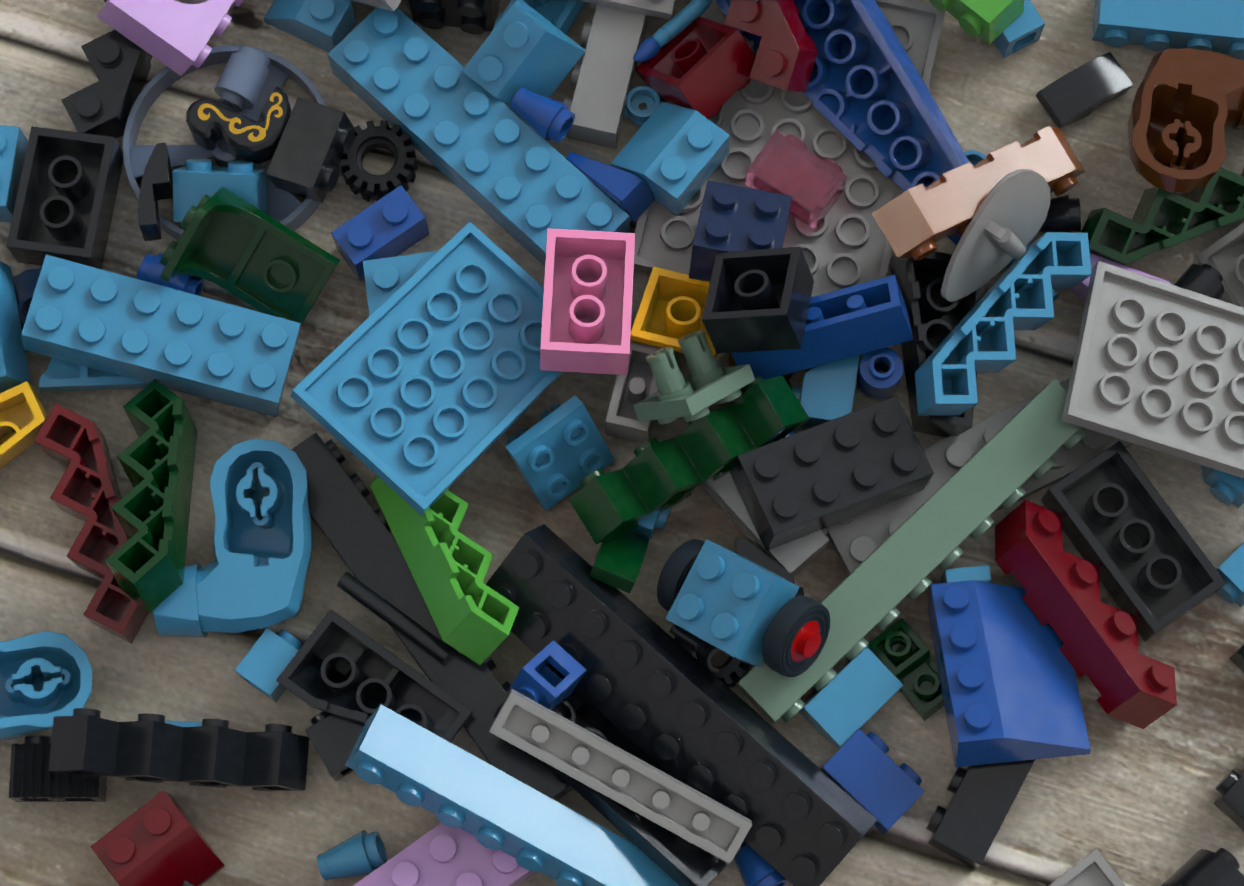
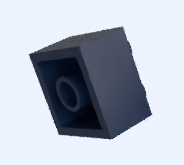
[689,180,792,282]

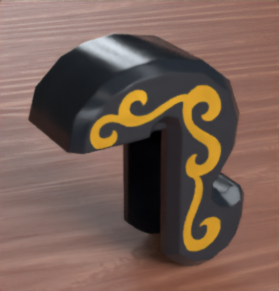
[186,86,292,164]

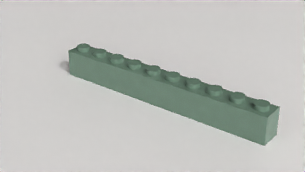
[735,379,1087,723]

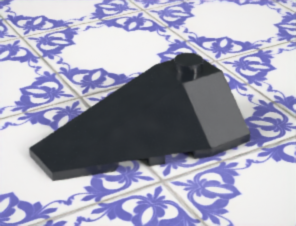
[276,609,473,743]

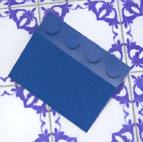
[928,580,1091,767]

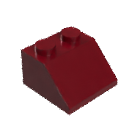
[635,17,756,119]
[90,790,225,886]

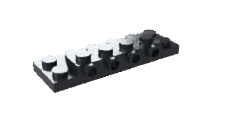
[493,665,747,886]

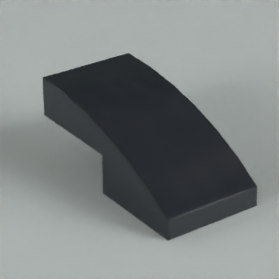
[1036,52,1133,128]
[138,143,173,241]

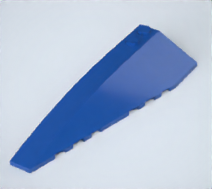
[716,0,969,246]

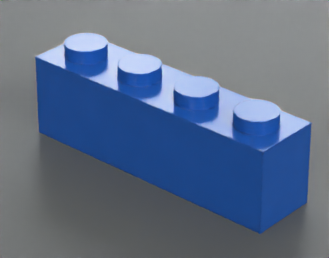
[731,274,913,380]

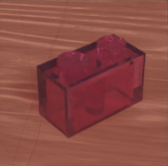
[745,130,847,230]

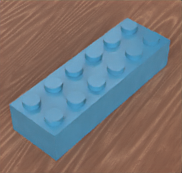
[21,254,301,417]

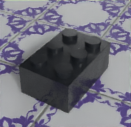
[6,126,124,269]

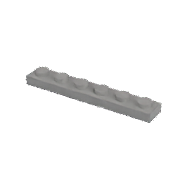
[489,689,753,864]

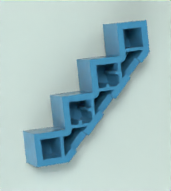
[915,232,1092,416]

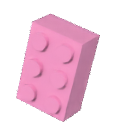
[540,228,635,375]

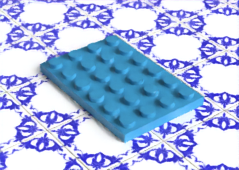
[290,221,564,516]

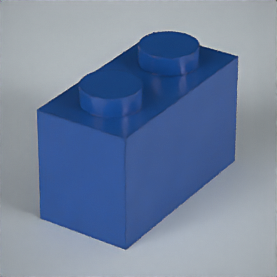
[331,185,429,281]
[821,729,925,835]

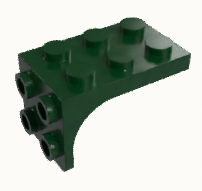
[160,187,340,327]

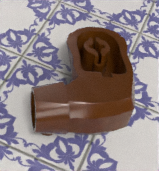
[1128,48,1244,193]

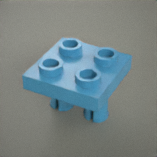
[505,395,615,511]

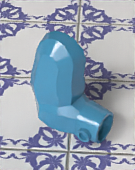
[153,439,313,637]
[0,631,92,742]

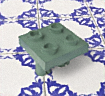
[633,330,755,425]

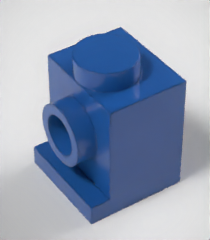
[510,640,586,710]

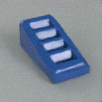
[565,152,655,222]

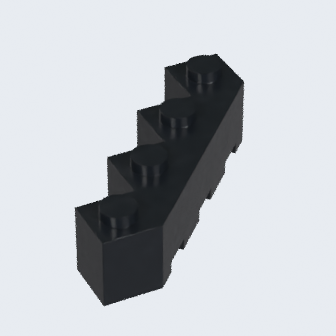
[61,0,152,139]
[48,708,309,792]

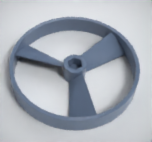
[123,45,326,240]

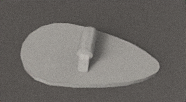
[941,169,1050,302]

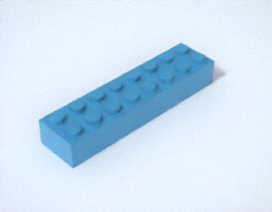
[327,7,630,266]

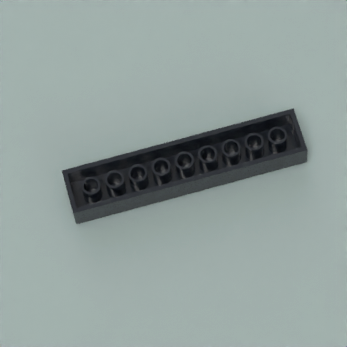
[486,524,877,886]

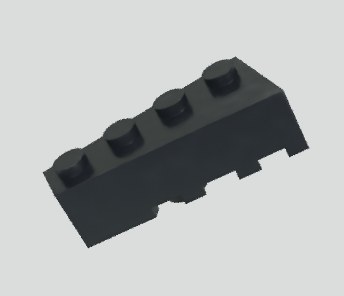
[890,251,986,437]

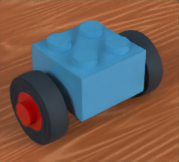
[657,539,830,677]

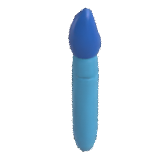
[633,0,712,62]

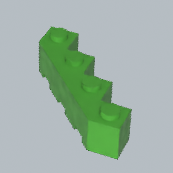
[370,475,519,665]

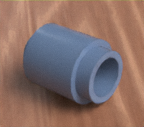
[214,46,270,112]

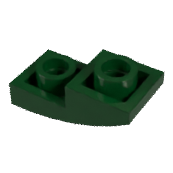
[589,531,650,594]
[868,618,944,721]

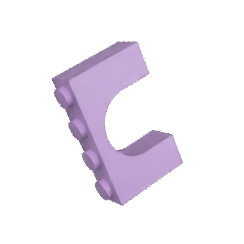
[96,0,244,76]

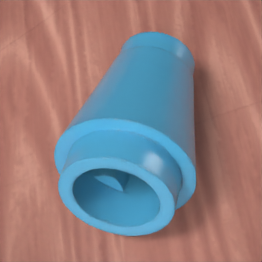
[317,830,388,881]

